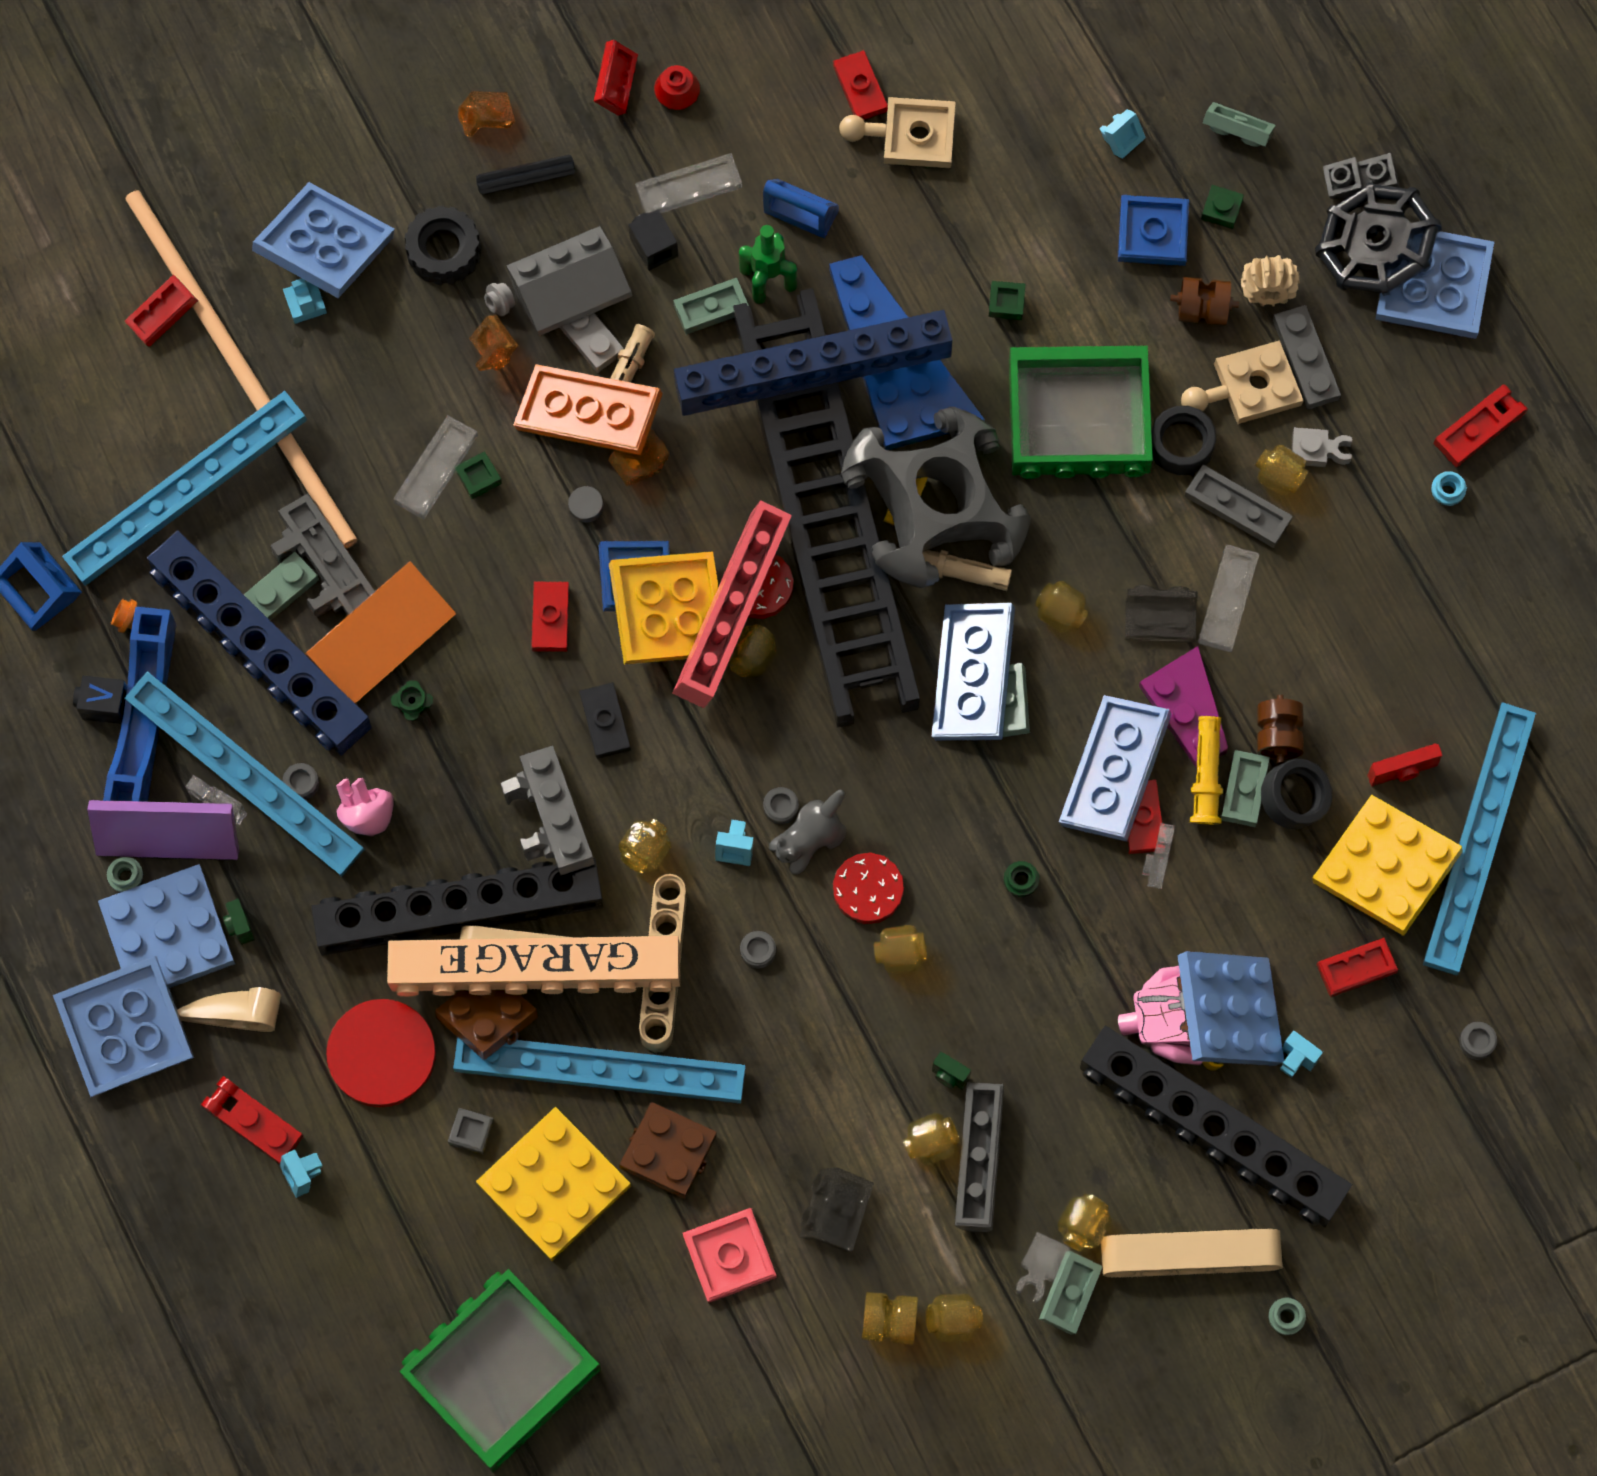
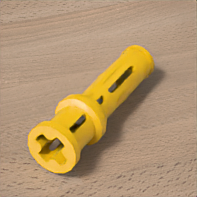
[1189,716,1223,825]

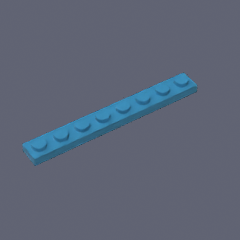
[62,391,307,586]
[125,671,365,876]
[1423,703,1536,976]
[453,1038,746,1103]

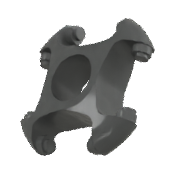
[841,406,1031,589]

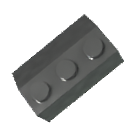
[507,226,632,336]

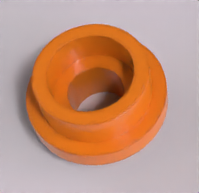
[111,599,137,633]

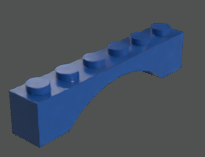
[103,607,176,802]

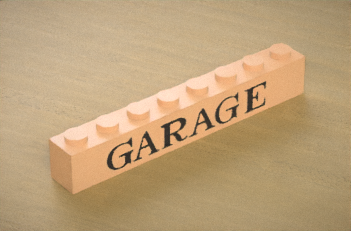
[387,936,680,997]

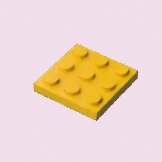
[609,552,718,665]
[1313,795,1463,936]
[476,1107,631,1261]

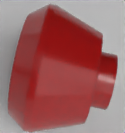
[654,65,700,110]

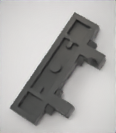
[271,493,375,618]
[501,746,595,875]

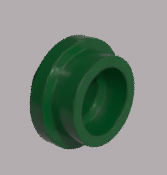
[1004,861,1039,897]

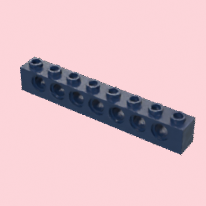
[674,310,953,416]
[147,530,372,756]

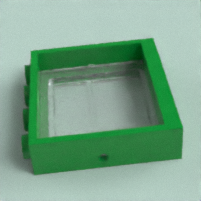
[1009,346,1153,479]
[399,1269,601,1473]

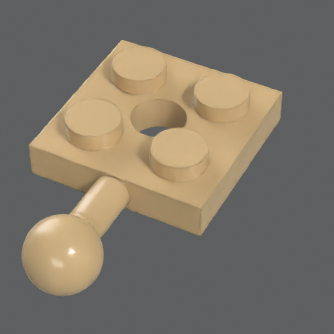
[839,97,955,168]
[1181,340,1304,424]

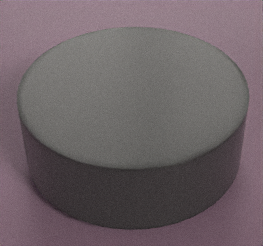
[568,486,604,523]
[283,763,319,800]
[763,787,799,824]
[740,931,776,969]
[1459,1022,1497,1060]

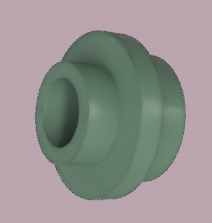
[107,857,143,892]
[1268,1298,1306,1335]

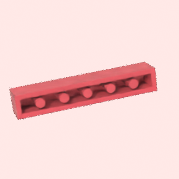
[672,500,792,708]

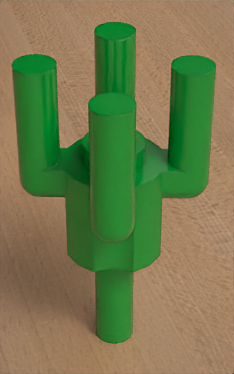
[739,225,797,304]

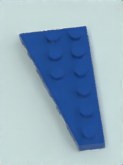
[829,255,985,450]

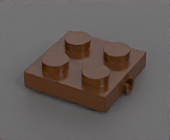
[435,990,538,1061]
[619,1102,717,1199]

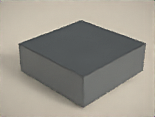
[448,1108,494,1154]

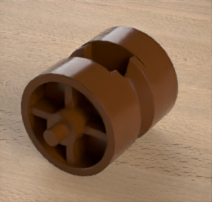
[1170,277,1239,326]
[1257,695,1304,764]

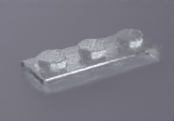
[635,153,742,213]
[393,415,478,519]
[1198,544,1260,653]

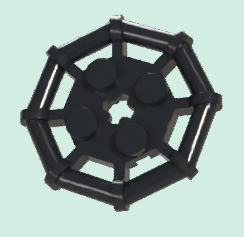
[1315,182,1442,296]

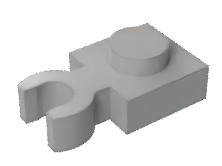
[1291,427,1352,467]

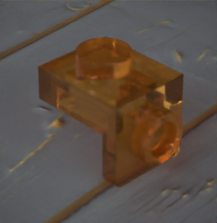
[458,91,515,136]
[469,315,518,371]
[608,429,670,486]

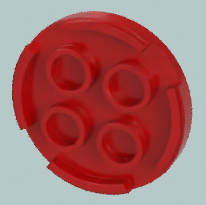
[327,999,436,1107]

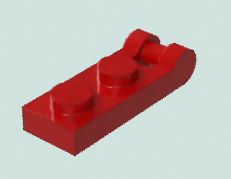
[1433,384,1528,468]
[201,1076,304,1164]

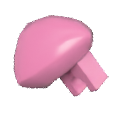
[336,778,394,836]

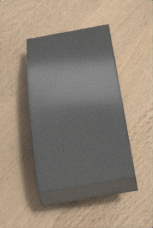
[1323,153,1400,199]

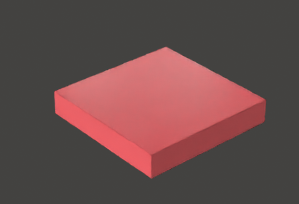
[682,1208,777,1303]

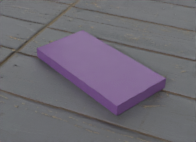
[87,800,239,860]

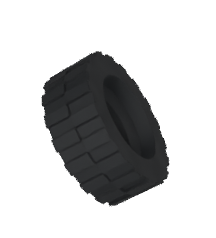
[404,206,481,285]

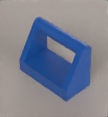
[763,179,839,239]
[0,542,82,631]

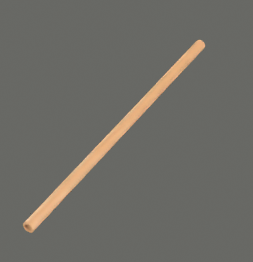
[126,190,358,549]

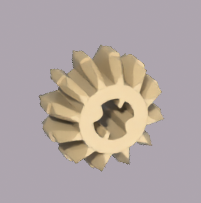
[1241,255,1300,306]

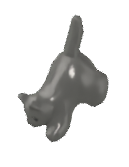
[769,789,846,875]

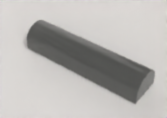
[955,1082,1005,1232]

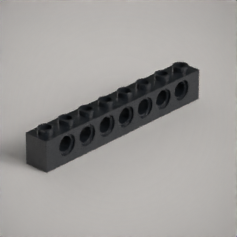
[311,858,603,956]
[1080,1025,1353,1227]

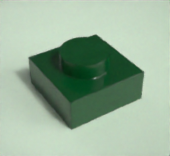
[1201,185,1244,229]
[988,281,1026,320]
[454,451,502,499]
[223,898,255,945]
[932,1051,971,1090]

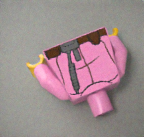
[1118,966,1224,1071]

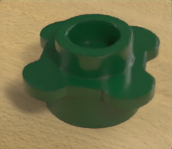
[391,680,433,721]

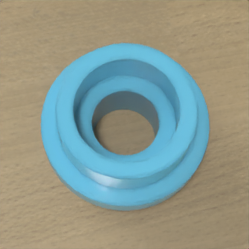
[1431,472,1467,506]

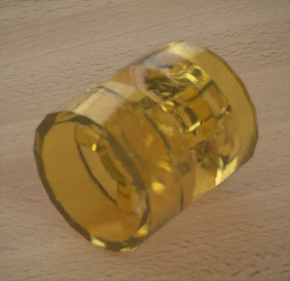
[862,1292,918,1345]

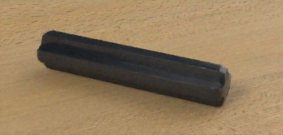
[476,154,575,194]

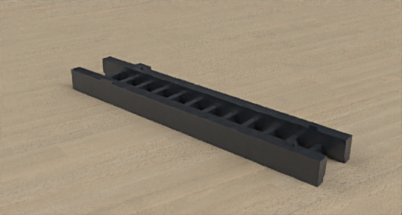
[733,288,920,728]

